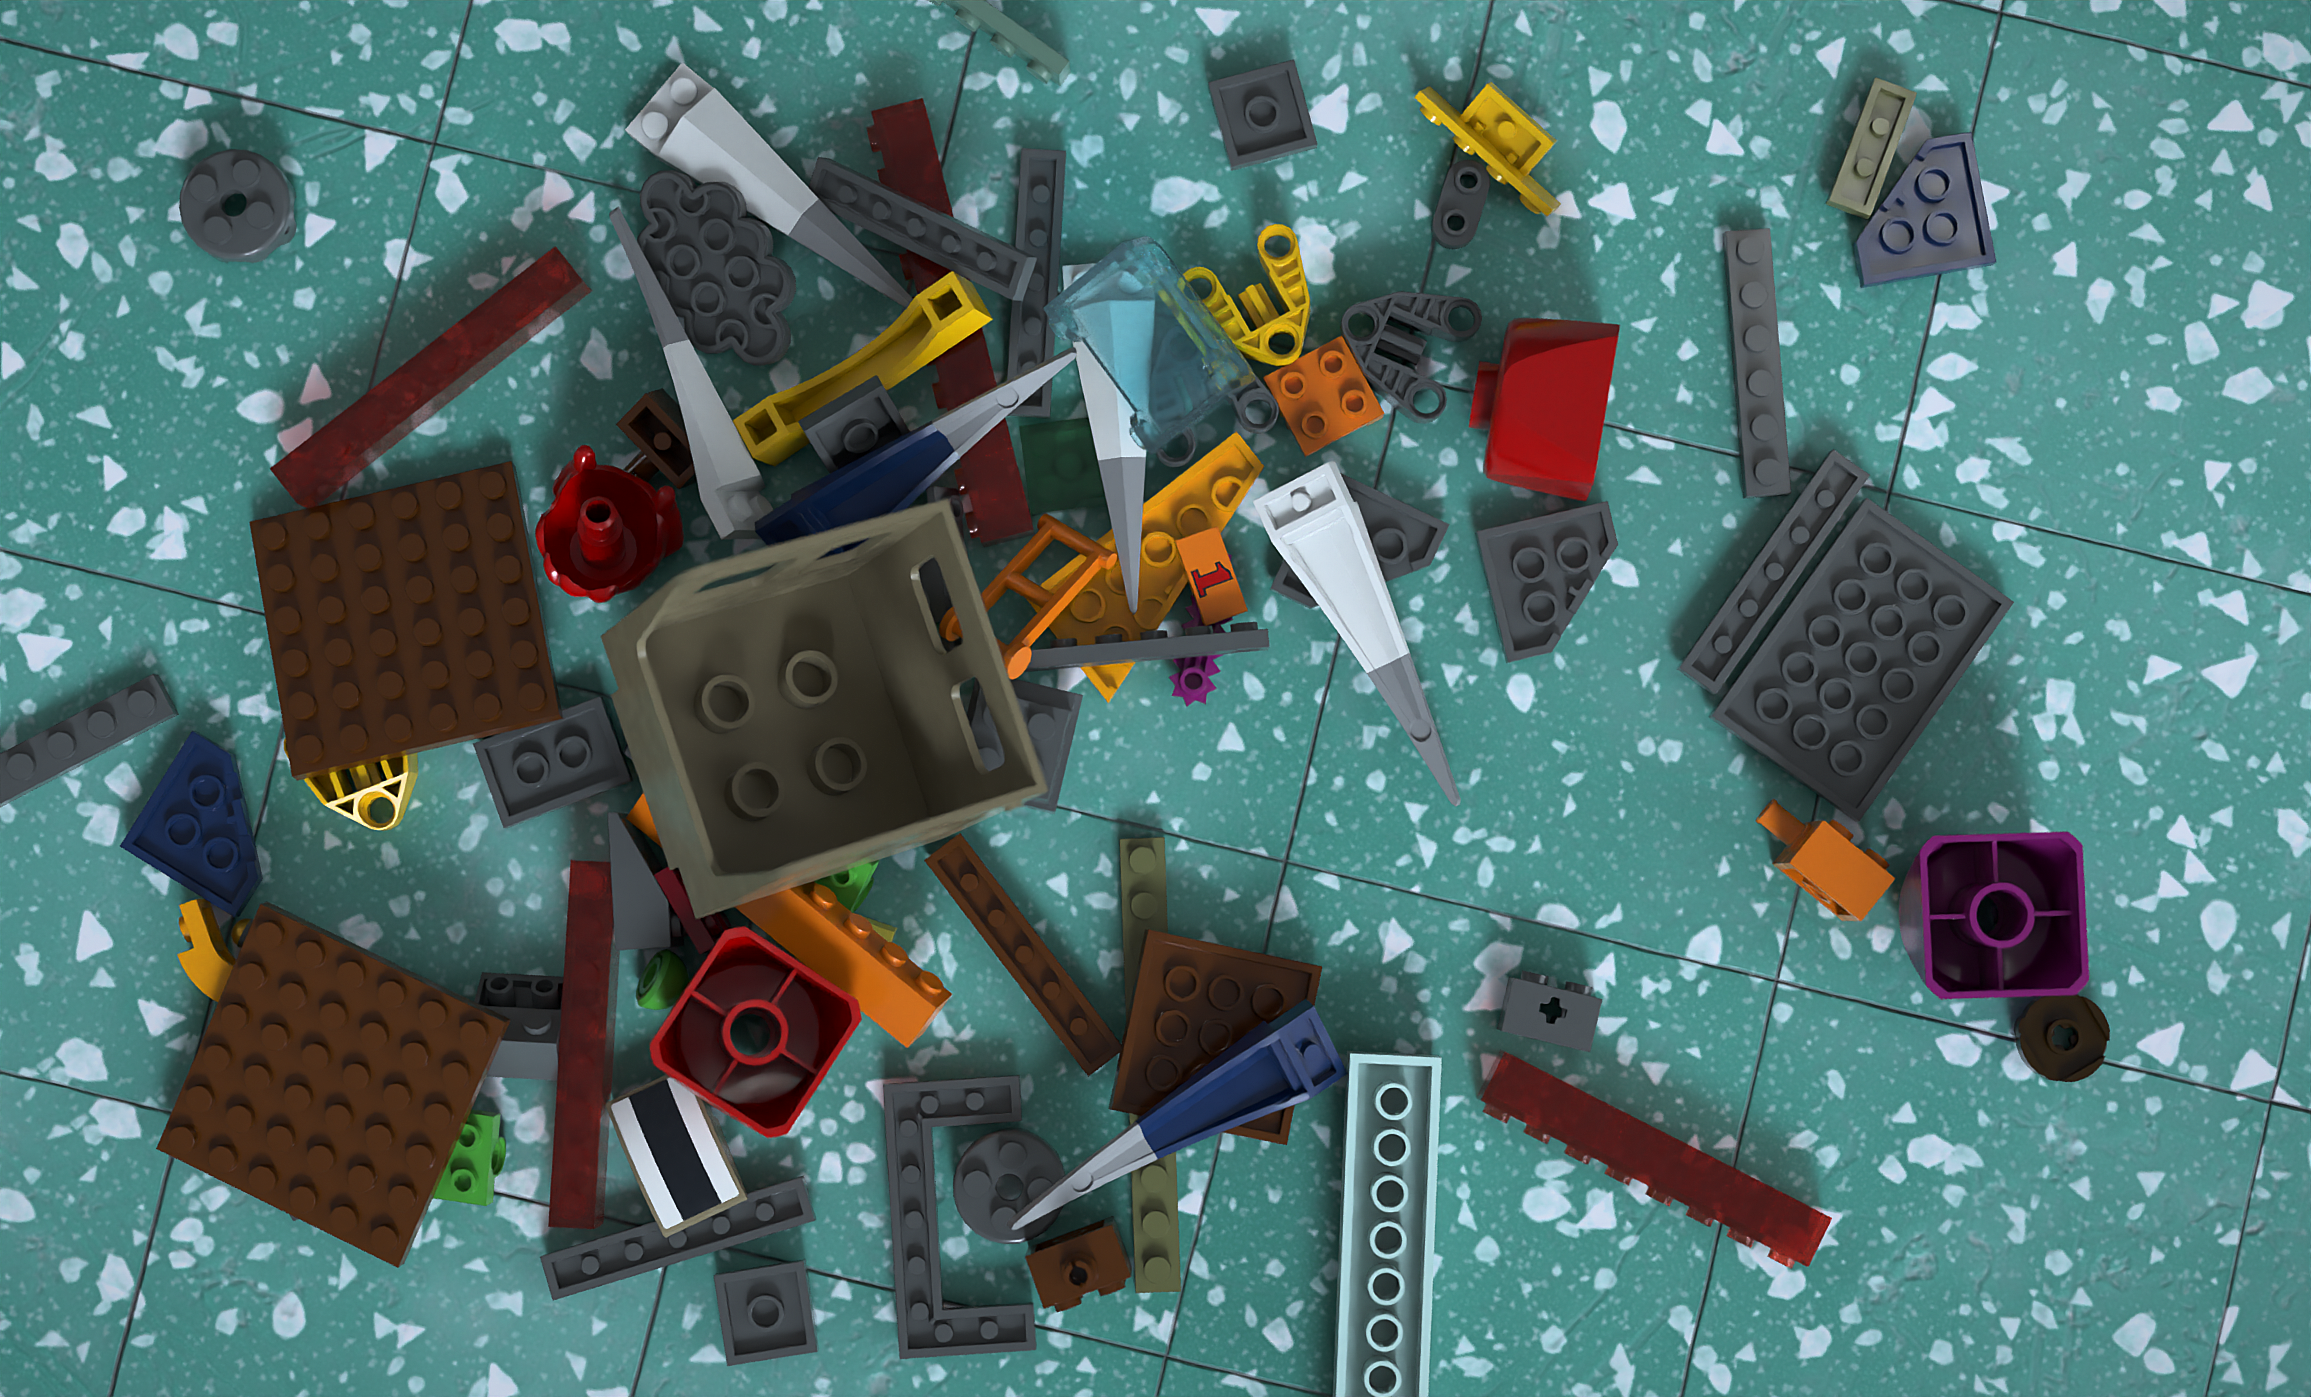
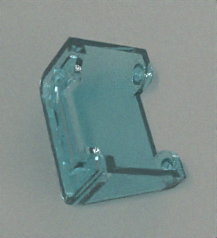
[1043,236,1255,455]

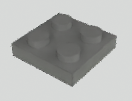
[1208,59,1317,171]
[714,1259,819,1366]

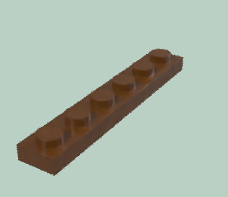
[924,833,1121,1077]

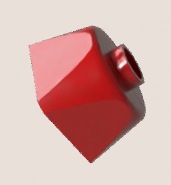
[1468,318,1620,502]
[649,926,862,1138]

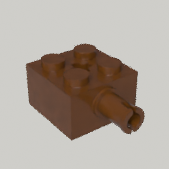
[1025,1216,1132,1312]

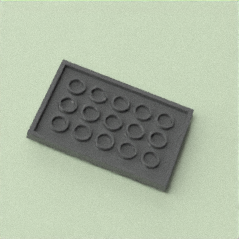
[1709,498,2014,822]

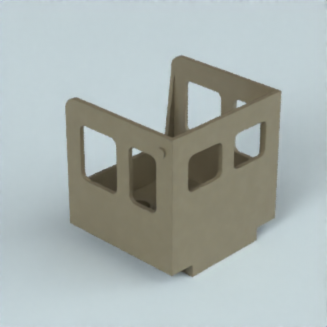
[601,499,1048,919]

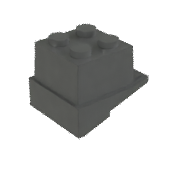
[967,677,1083,814]

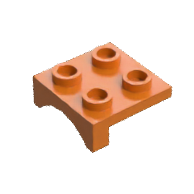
[1263,335,1385,457]

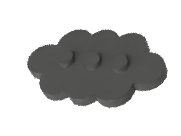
[637,170,796,365]

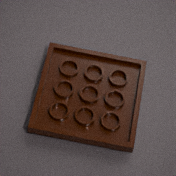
[1108,929,1322,1145]

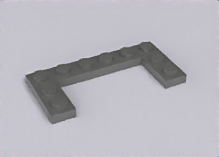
[883,1075,1037,1359]

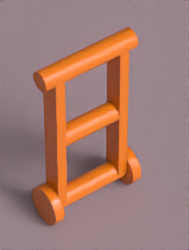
[939,513,1117,679]

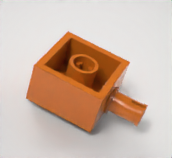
[1755,799,1896,921]

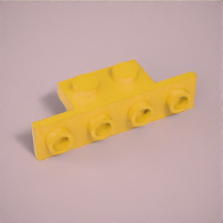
[1414,82,1561,216]

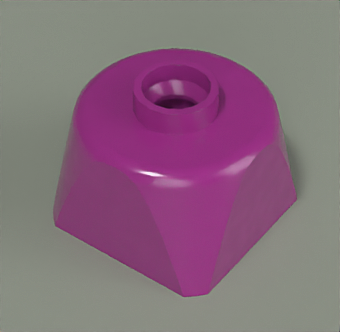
[1899,831,2089,999]

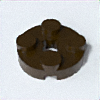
[2014,995,2110,1082]

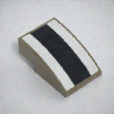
[605,1075,749,1237]

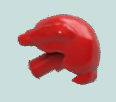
[535,444,684,603]

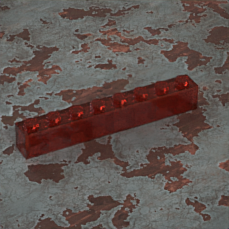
[270,246,592,508]
[548,860,620,1229]
[1476,1050,1832,1269]

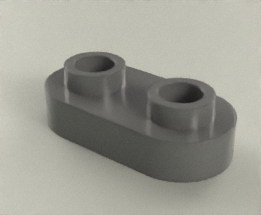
[1431,160,1490,249]

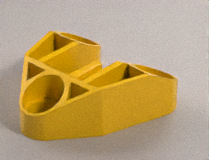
[1179,224,1310,366]
[283,738,418,831]

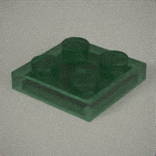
[1019,417,1107,516]

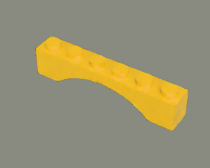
[733,271,993,466]

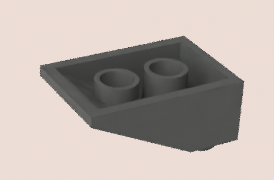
[608,812,689,951]

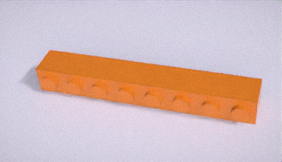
[626,792,952,1048]

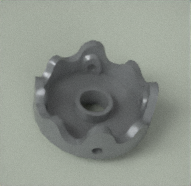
[179,149,296,263]
[953,1127,1066,1244]

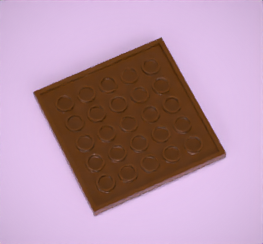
[249,461,563,781]
[156,902,511,1268]

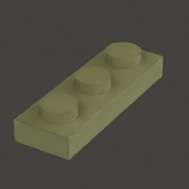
[1826,77,1917,220]

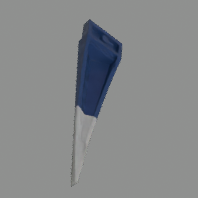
[755,347,1077,560]
[1007,999,1348,1230]

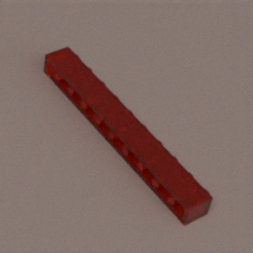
[866,98,1035,547]

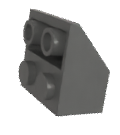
[474,972,572,1081]

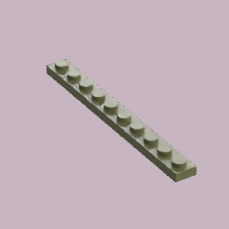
[1119,837,1181,1293]

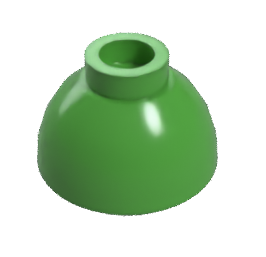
[636,949,690,1010]

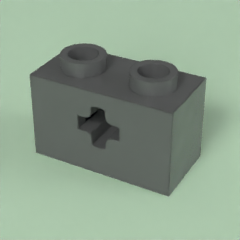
[1497,970,1602,1052]

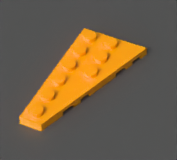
[1025,431,1264,704]

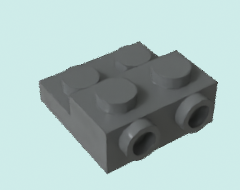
[798,375,910,473]

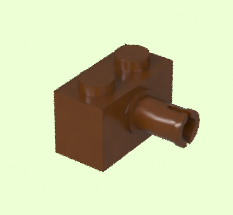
[616,388,697,489]

